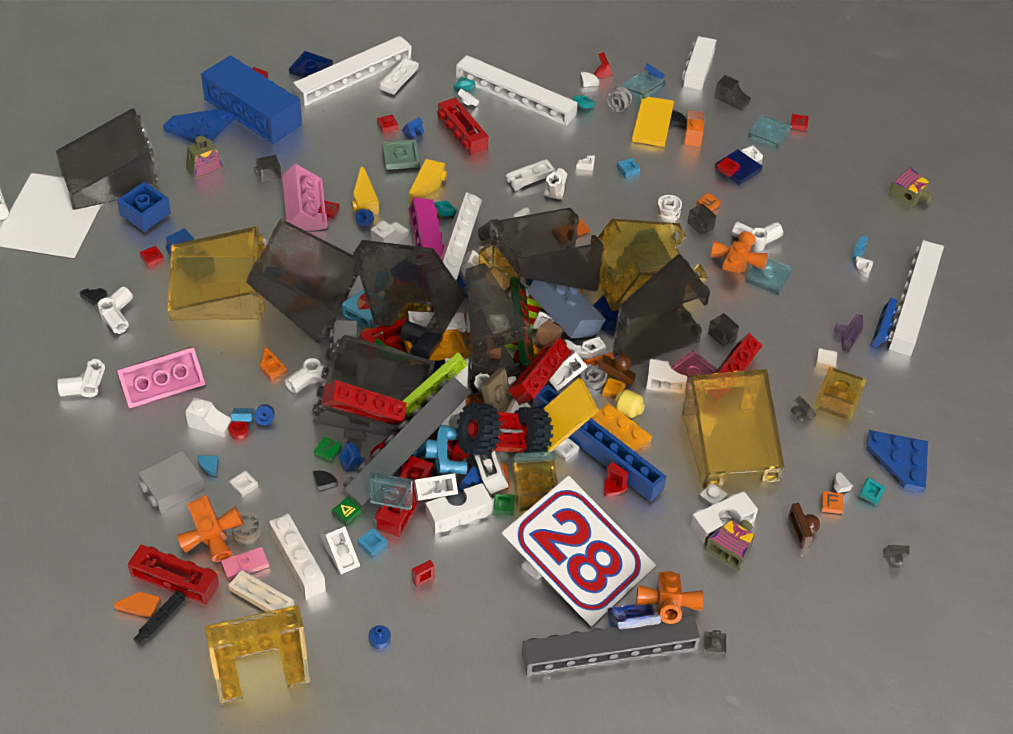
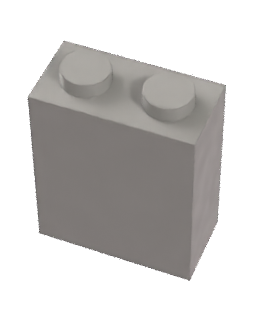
[138,451,205,513]

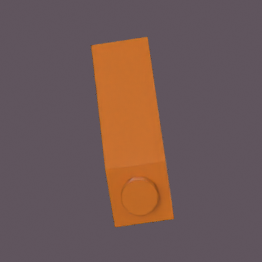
[684,110,704,147]

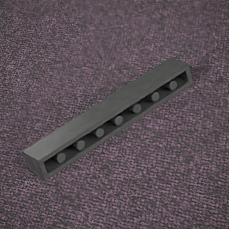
[341,376,471,508]
[521,615,701,675]

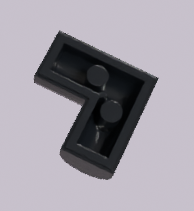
[400,321,443,360]

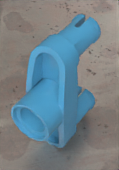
[425,425,467,475]

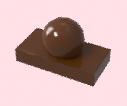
[598,354,636,386]
[788,503,820,549]

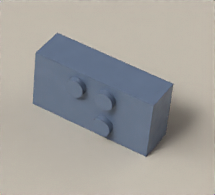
[528,274,606,338]

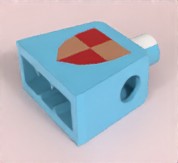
[342,290,386,329]

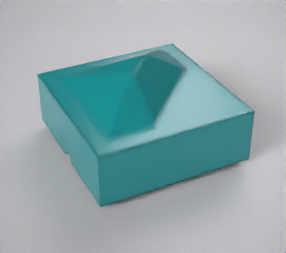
[453,76,475,93]
[573,95,595,109]
[434,201,457,217]
[858,477,886,506]

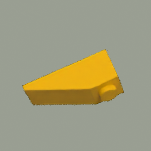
[409,159,447,205]
[351,167,379,215]

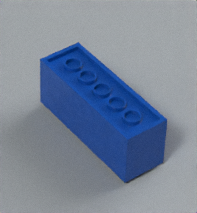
[201,55,302,144]

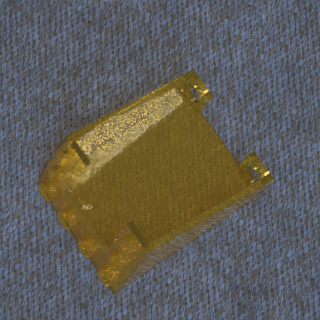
[585,218,708,311]
[168,226,266,321]
[682,369,785,488]
[204,605,310,704]

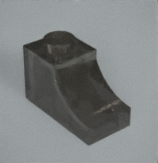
[714,75,751,111]

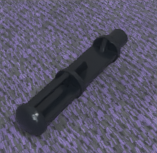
[133,590,186,645]

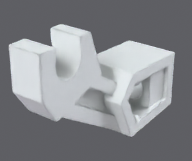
[564,337,606,359]

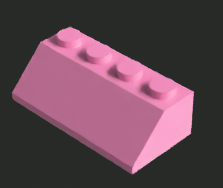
[282,164,328,232]
[115,347,205,408]

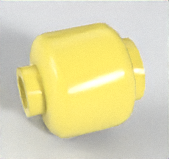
[614,390,645,418]

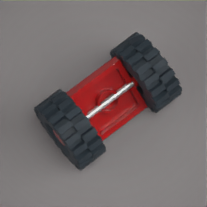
[456,403,553,458]

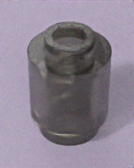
[478,219,504,243]

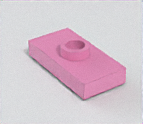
[221,547,269,581]

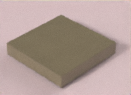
[480,368,513,412]

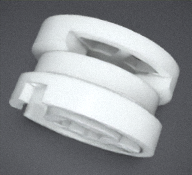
[656,195,682,221]

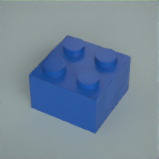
[117,182,171,232]

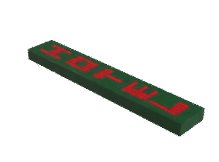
[510,277,535,368]

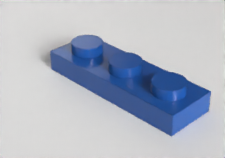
[870,297,898,348]

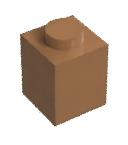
[533,320,563,347]

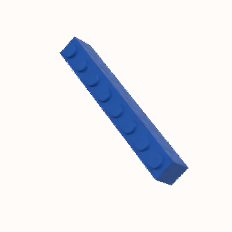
[533,385,667,502]

